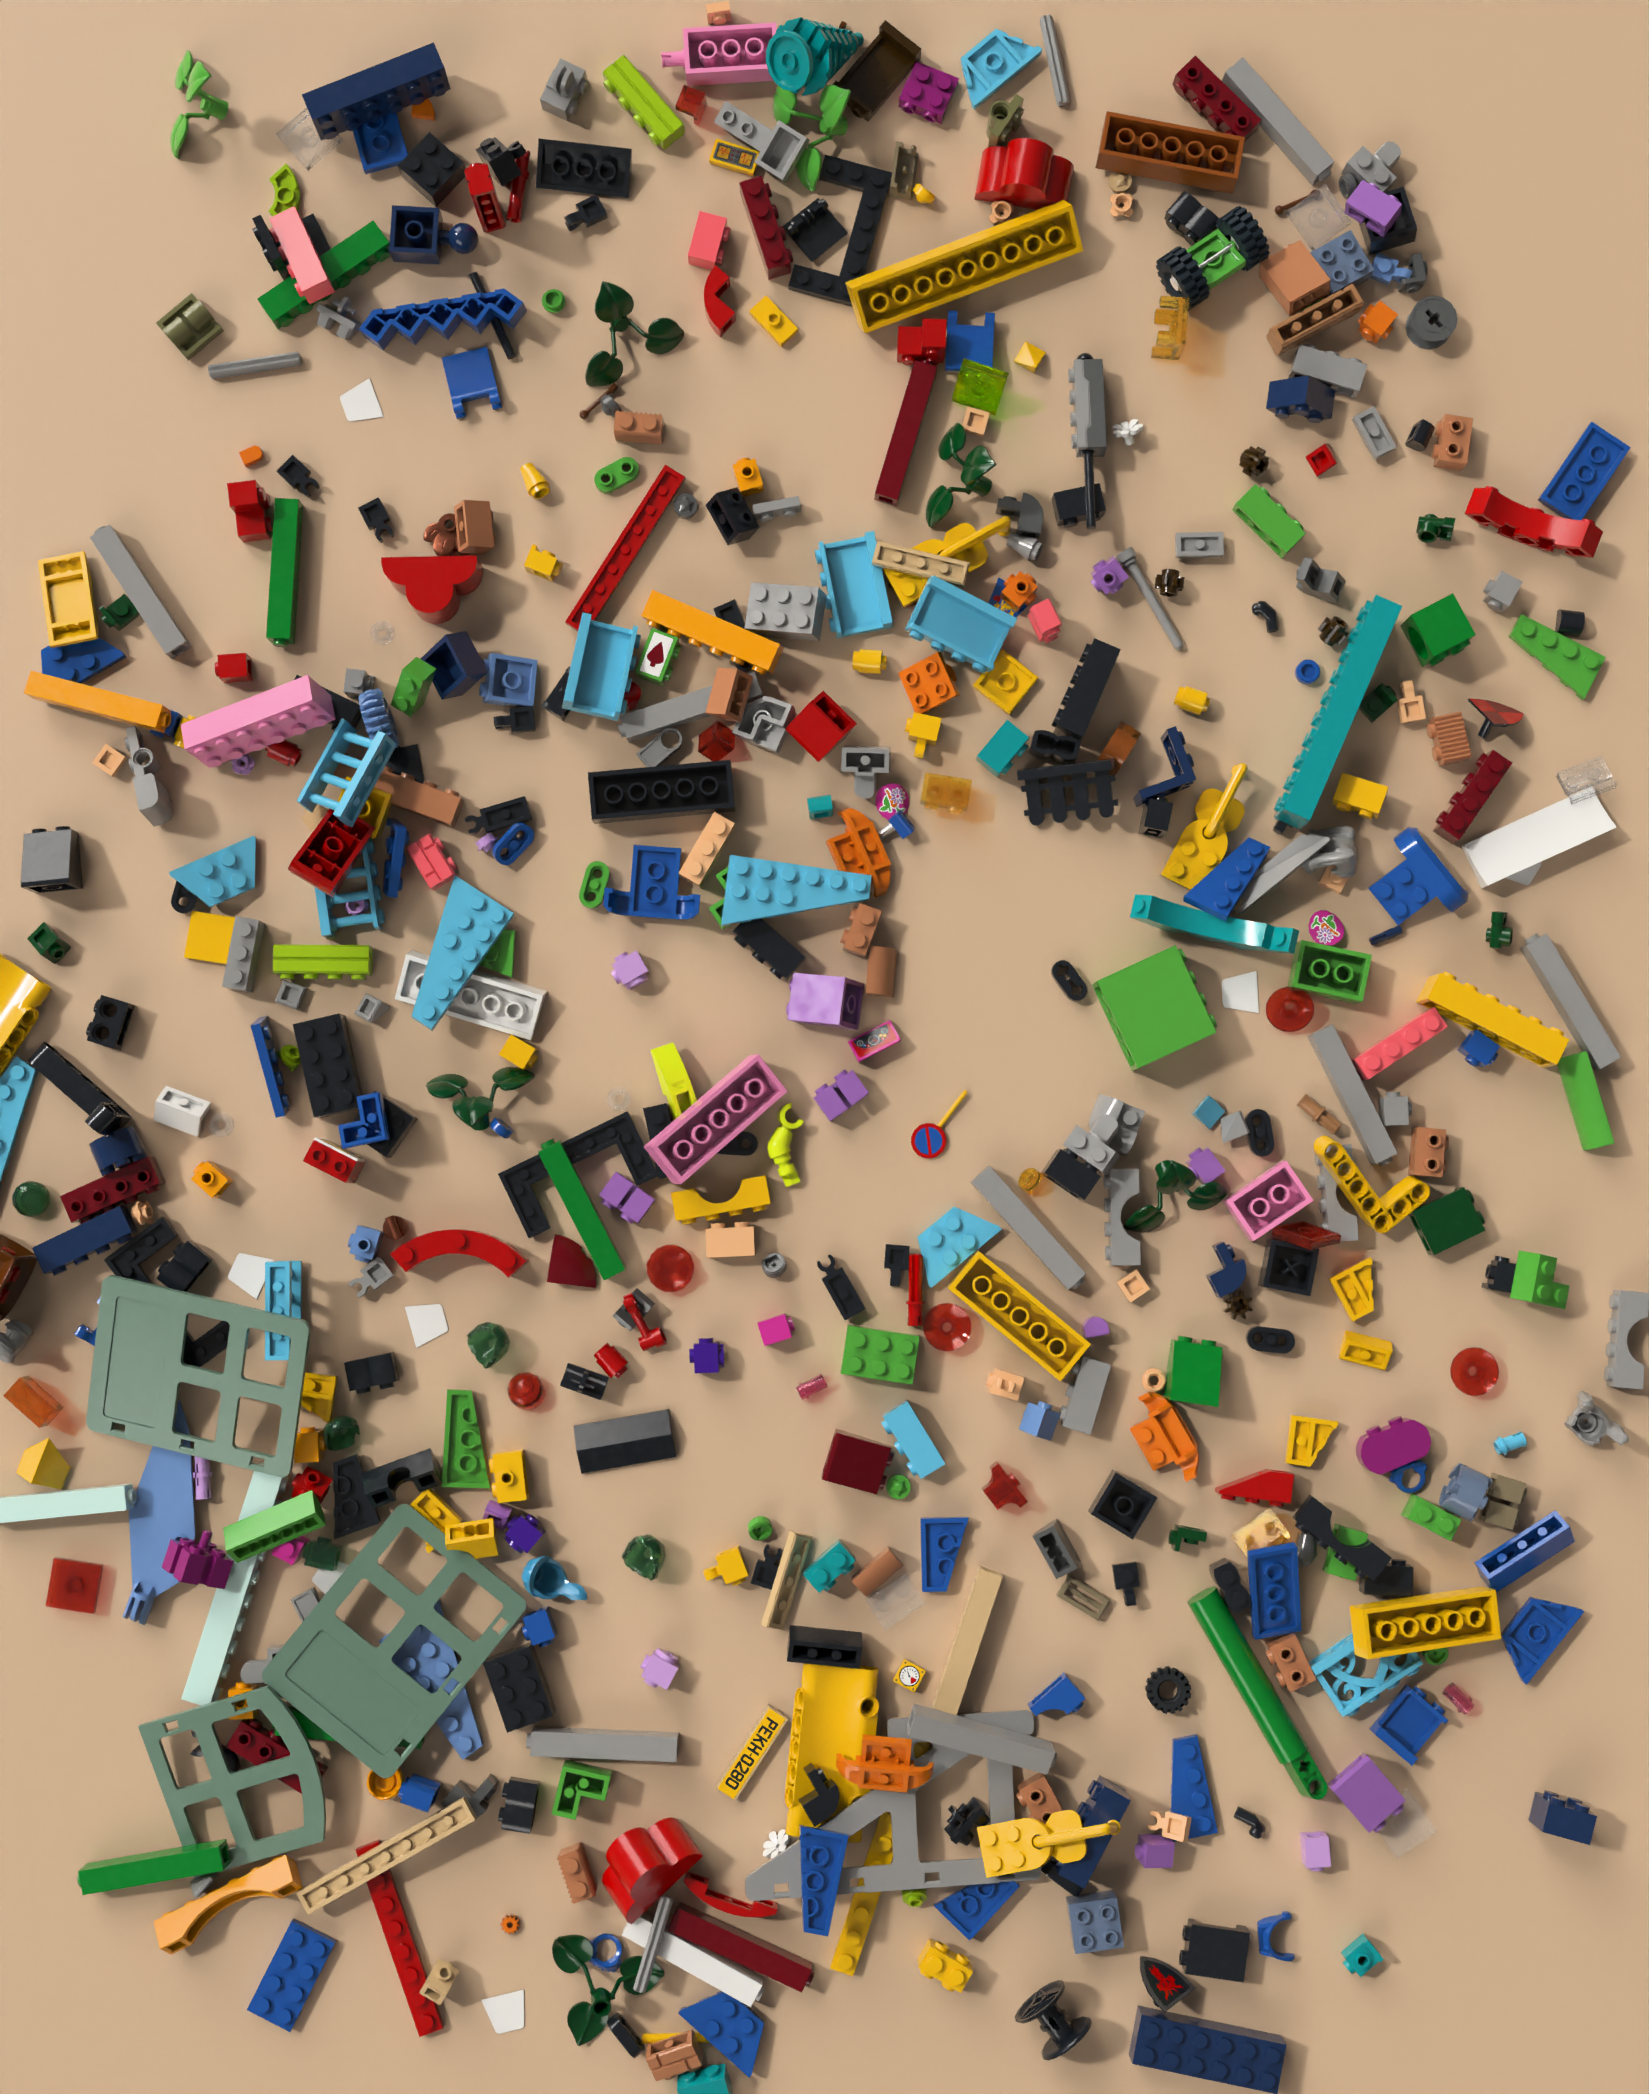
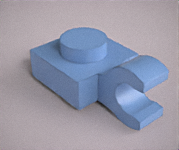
[1370,252,1413,285]

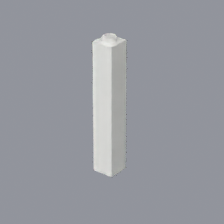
[622,1912,765,2007]

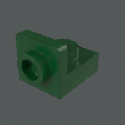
[99,594,140,631]
[1359,683,1398,723]
[27,922,71,964]
[1168,1524,1207,1552]

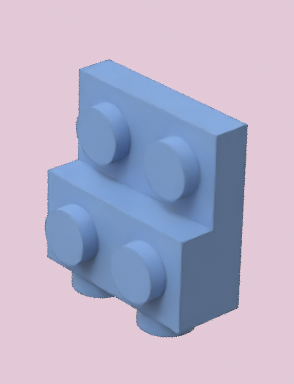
[479,653,538,707]

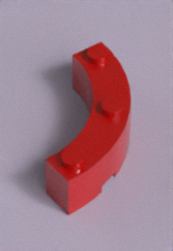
[1465,486,1603,558]
[390,1229,529,1278]

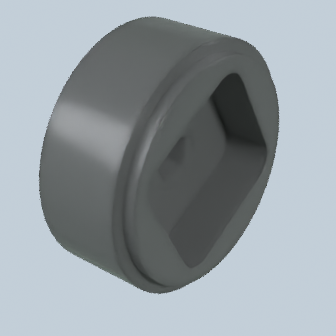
[1339,173,1358,199]
[600,395,622,418]
[674,493,698,519]
[762,1253,787,1278]

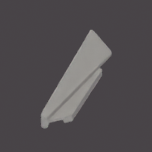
[1234,834,1333,915]

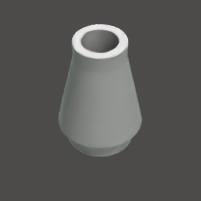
[1006,533,1043,561]

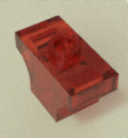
[982,1461,1028,1510]

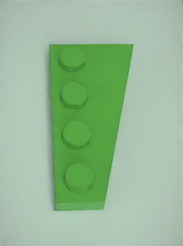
[1509,614,1606,700]
[441,1389,490,1488]

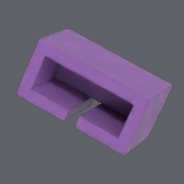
[1344,180,1402,237]
[813,1069,869,1122]
[599,1172,656,1224]

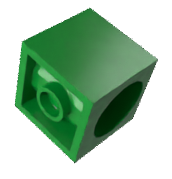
[1400,593,1476,667]

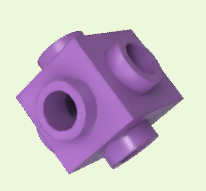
[1091,555,1129,595]

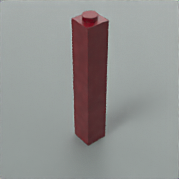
[874,360,937,506]
[668,1901,814,1993]

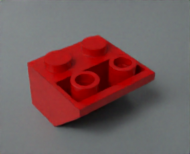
[785,691,857,762]

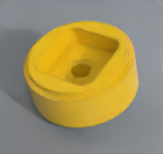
[912,183,936,205]

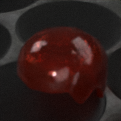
[507,1372,546,1411]

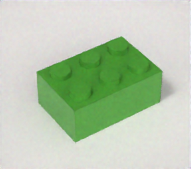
[1287,940,1372,1004]
[841,1325,920,1385]

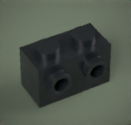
[705,487,760,545]

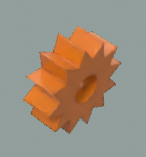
[500,1914,520,1935]

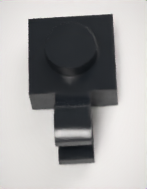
[564,194,608,231]
[493,706,536,734]
[884,1244,910,1287]
[1112,1561,1140,1606]

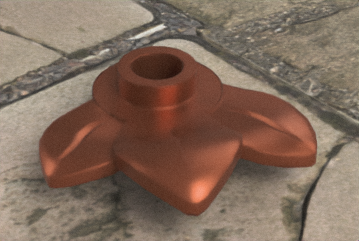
[423,513,467,556]

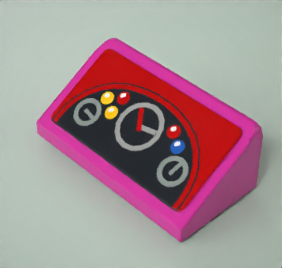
[848,1020,901,1063]

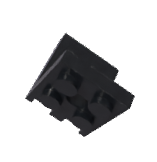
[252,214,330,280]

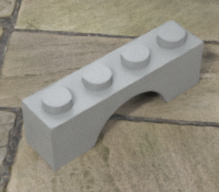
[1315,1144,1359,1242]
[1104,1169,1141,1266]
[1604,1290,1649,1390]

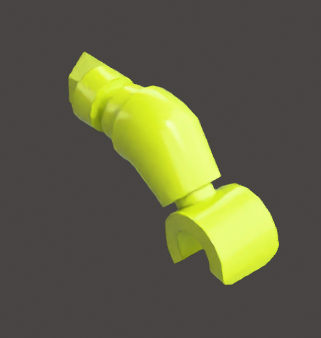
[767,1103,804,1187]

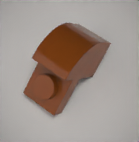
[1098,721,1141,776]

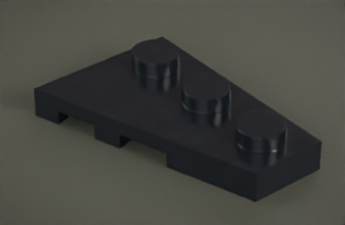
[333,1454,381,1539]

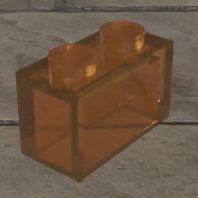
[4,1376,64,1428]

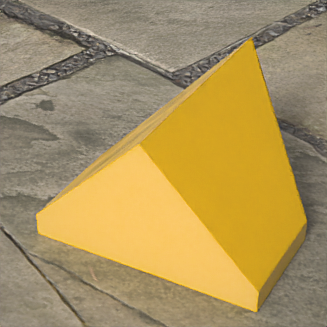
[16,1438,71,1489]

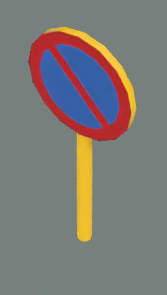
[911,1090,968,1158]

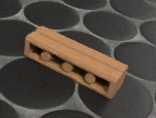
[1266,284,1364,356]

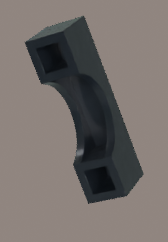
[1292,1495,1392,1581]

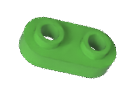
[594,457,639,494]
[579,861,610,909]

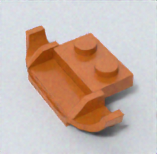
[826,808,891,898]
[1130,1392,1199,1482]
[836,1734,934,1793]

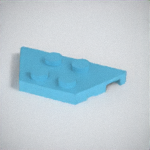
[960,29,1043,110]
[169,836,256,907]
[917,1207,1001,1288]

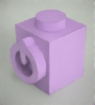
[611,950,649,990]
[640,1648,679,1690]

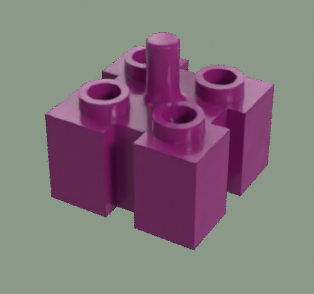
[162,1530,234,1589]

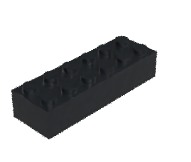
[588,760,735,824]

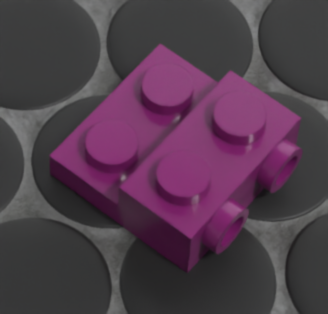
[898,61,959,124]

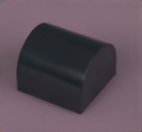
[1405,419,1435,451]
[1555,609,1585,637]

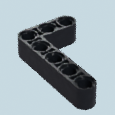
[28,1042,132,1135]

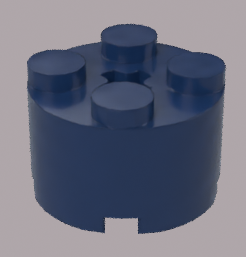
[89,1126,148,1176]

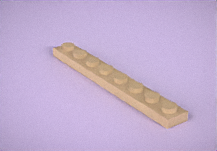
[296,1796,477,1915]

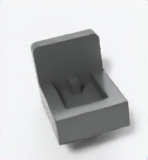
[1398,253,1428,293]
[613,1288,655,1331]

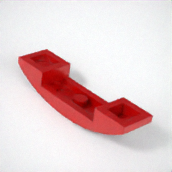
[684,1871,778,1917]

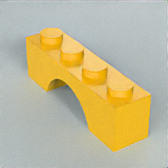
[671,1175,771,1225]

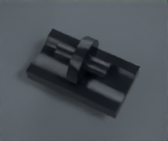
[560,1363,609,1400]
[944,1797,990,1846]

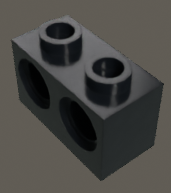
[86,995,135,1050]

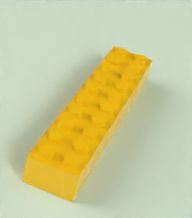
[845,200,1083,333]

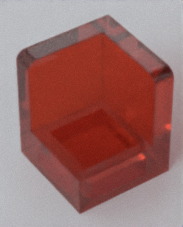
[675,85,707,125]
[698,721,735,761]

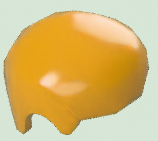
[366,1768,404,1800]

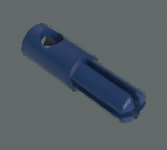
[1369,925,1403,945]

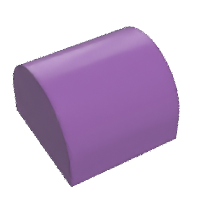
[1082,1316,1110,1338]
[483,1500,513,1531]

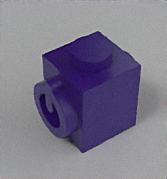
[689,1338,725,1373]
[504,1513,545,1553]

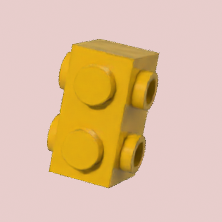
[917,1938,973,1993]

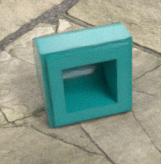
[807,795,833,820]

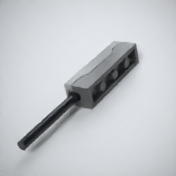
[1068,353,1107,530]

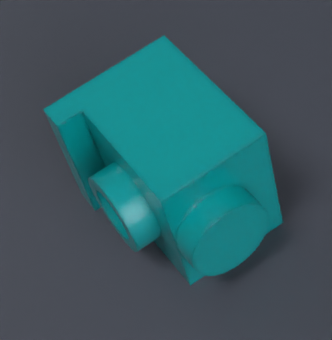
[1341,1934,1384,1977]

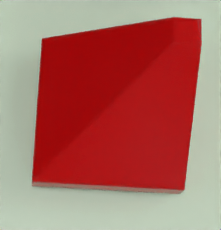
[1306,444,1338,477]

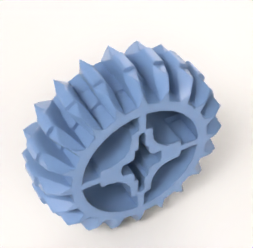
[358,688,399,748]

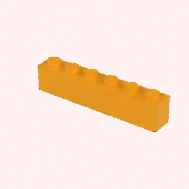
[641,590,784,675]

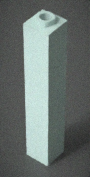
[0,1483,137,1523]

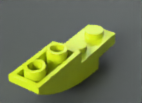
[650,1043,697,1121]

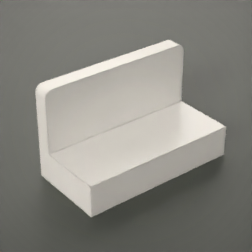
[154,1086,211,1137]

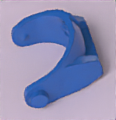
[1257,1911,1295,1962]

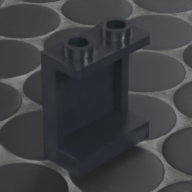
[1179,1918,1250,1983]

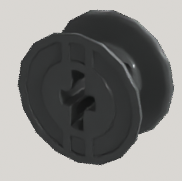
[1405,296,1458,350]

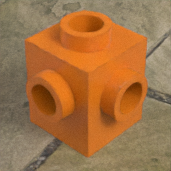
[1000,571,1038,612]

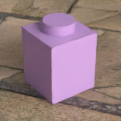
[1300,1831,1331,1871]

